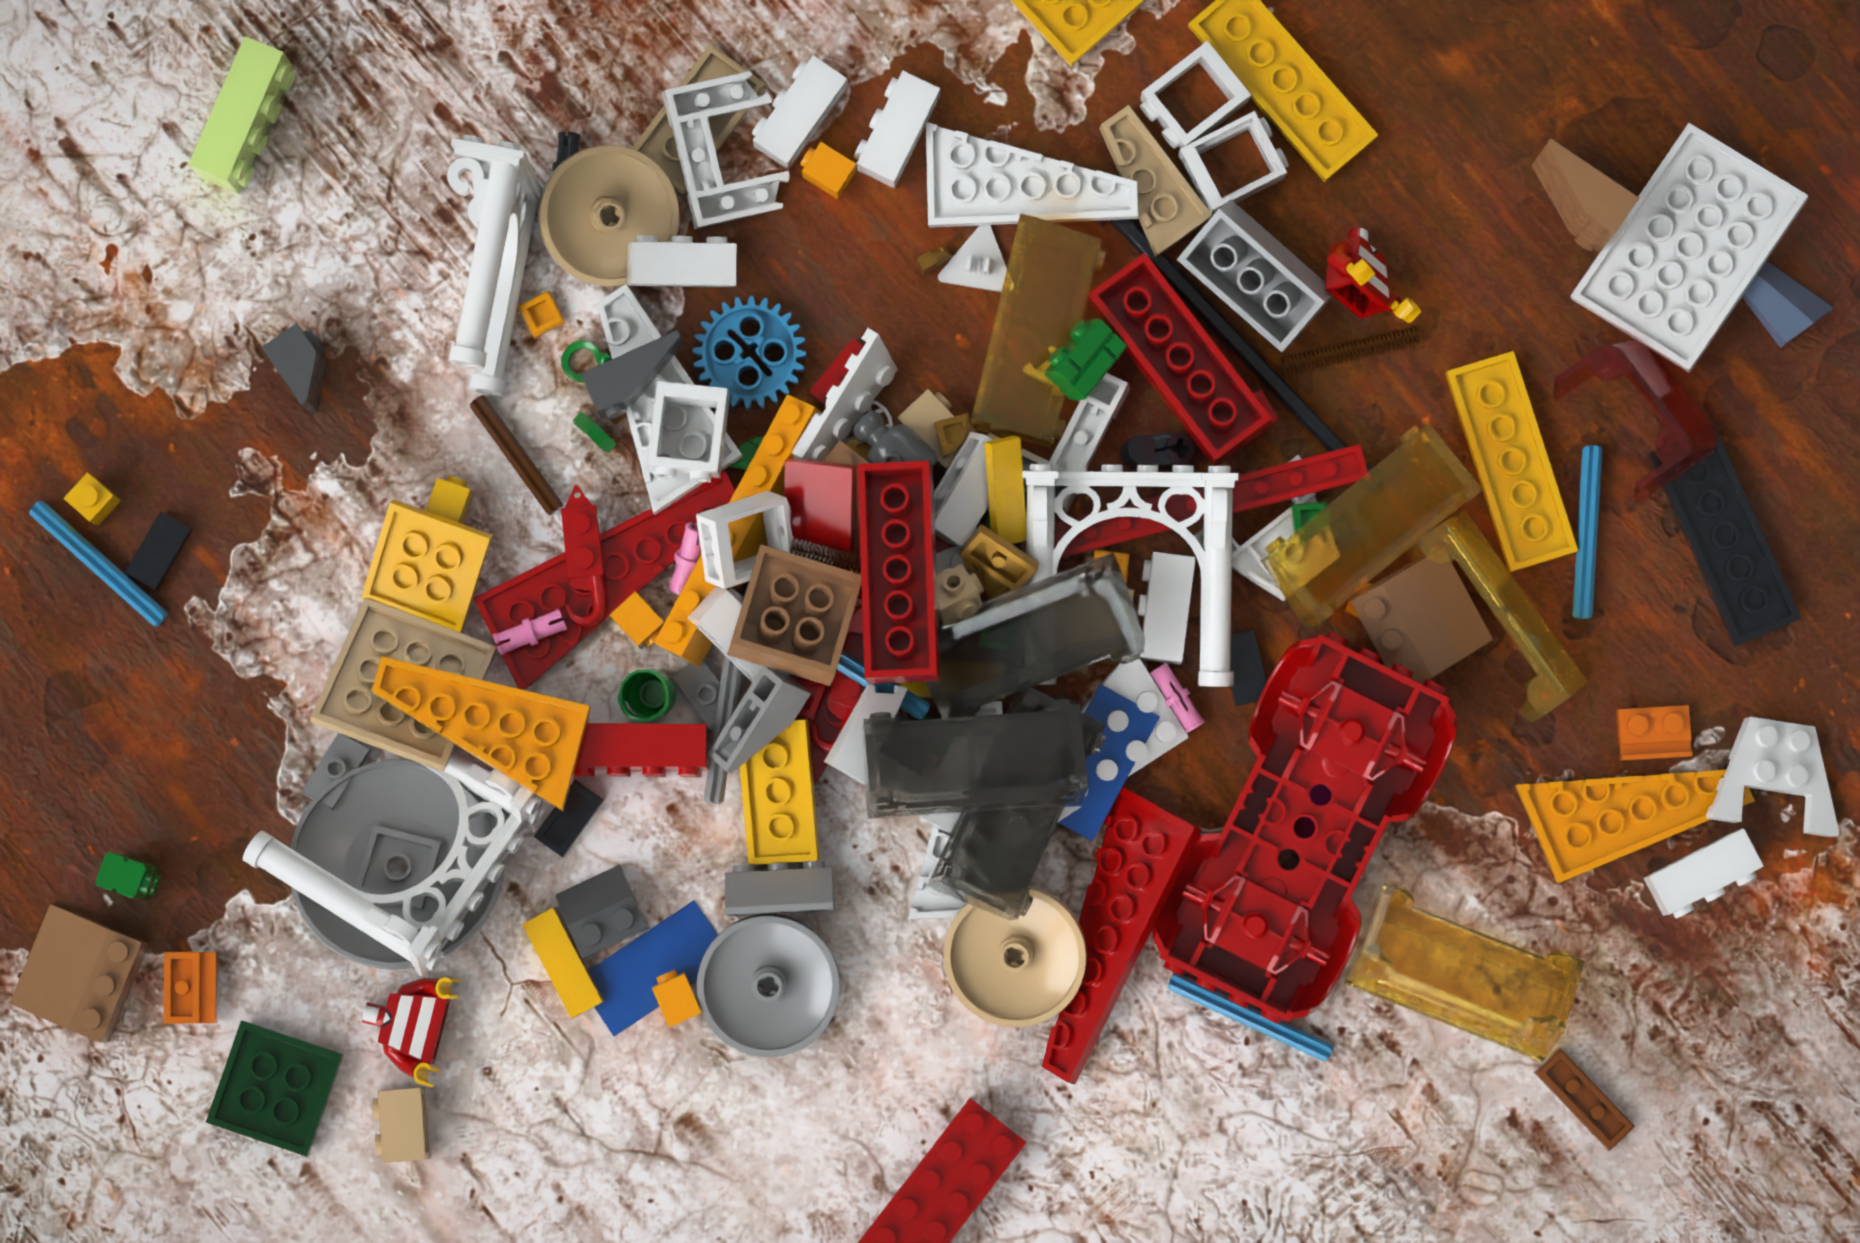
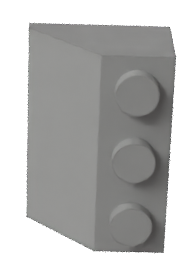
[725,861,835,916]

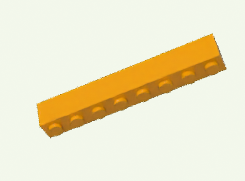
[654,394,822,668]

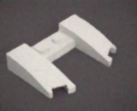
[662,71,790,230]
[988,346,1130,513]
[824,684,988,833]

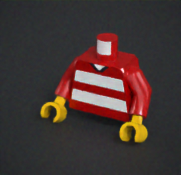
[1325,228,1422,323]
[362,977,460,1087]

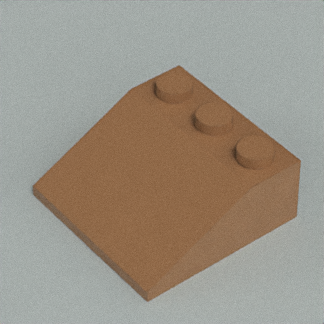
[1531,138,1639,252]
[727,544,861,686]
[1349,546,1493,684]
[10,904,150,1043]

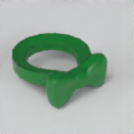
[561,340,612,383]

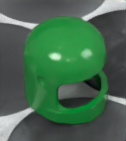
[618,669,677,722]

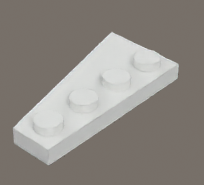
[792,328,898,461]

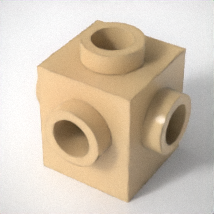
[937,564,984,627]

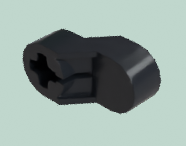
[1120,432,1195,470]

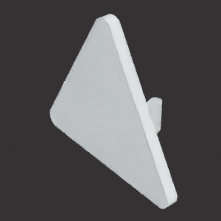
[938,225,1014,294]

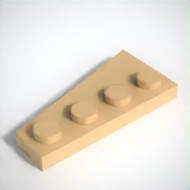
[1099,105,1213,258]

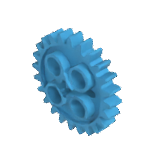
[692,296,807,411]

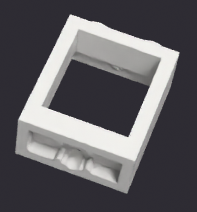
[1140,41,1251,149]
[1178,111,1289,215]
[647,381,730,482]
[696,491,794,589]

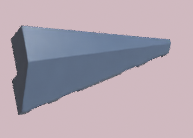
[1742,261,1833,348]

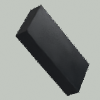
[125,512,193,591]
[1230,630,1266,707]
[534,779,605,858]

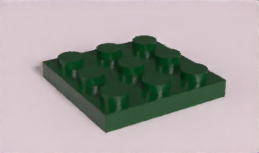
[205,1020,344,1157]

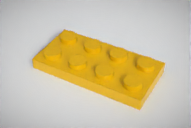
[740,718,820,865]

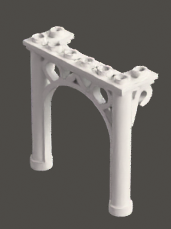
[447,135,543,396]
[1021,464,1238,687]
[243,748,545,977]

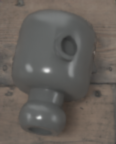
[853,411,937,468]

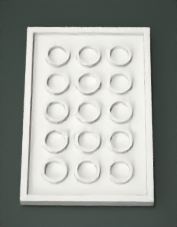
[1571,123,1808,373]

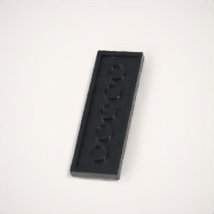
[1648,425,1801,647]

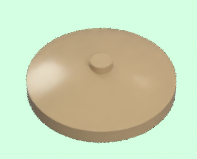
[538,145,679,286]
[943,884,1087,1027]

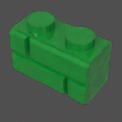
[1044,318,1127,401]
[95,852,162,900]

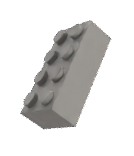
[1176,200,1333,352]

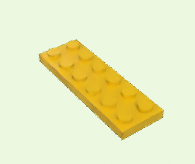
[1188,0,1378,182]
[1445,351,1578,573]

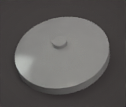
[697,914,840,1057]

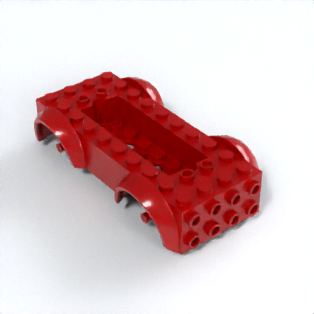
[1152,631,1458,1024]

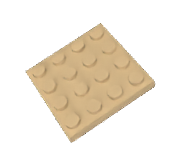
[310,598,497,772]

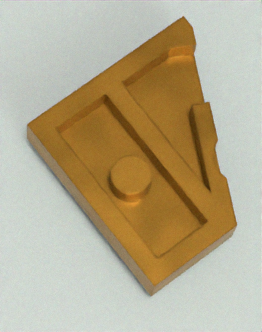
[960,524,1039,613]

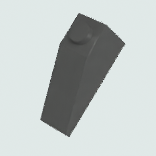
[581,330,683,419]

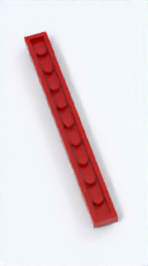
[1020,444,1369,558]

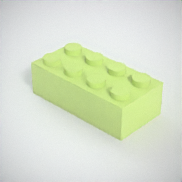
[188,36,295,194]

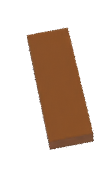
[1533,1048,1635,1151]

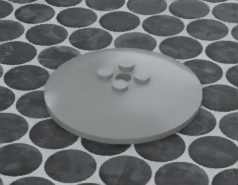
[290,760,504,970]

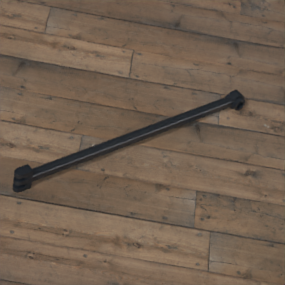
[1096,219,1382,495]

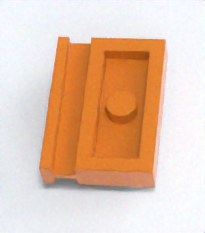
[1616,705,1693,761]
[163,952,218,1024]

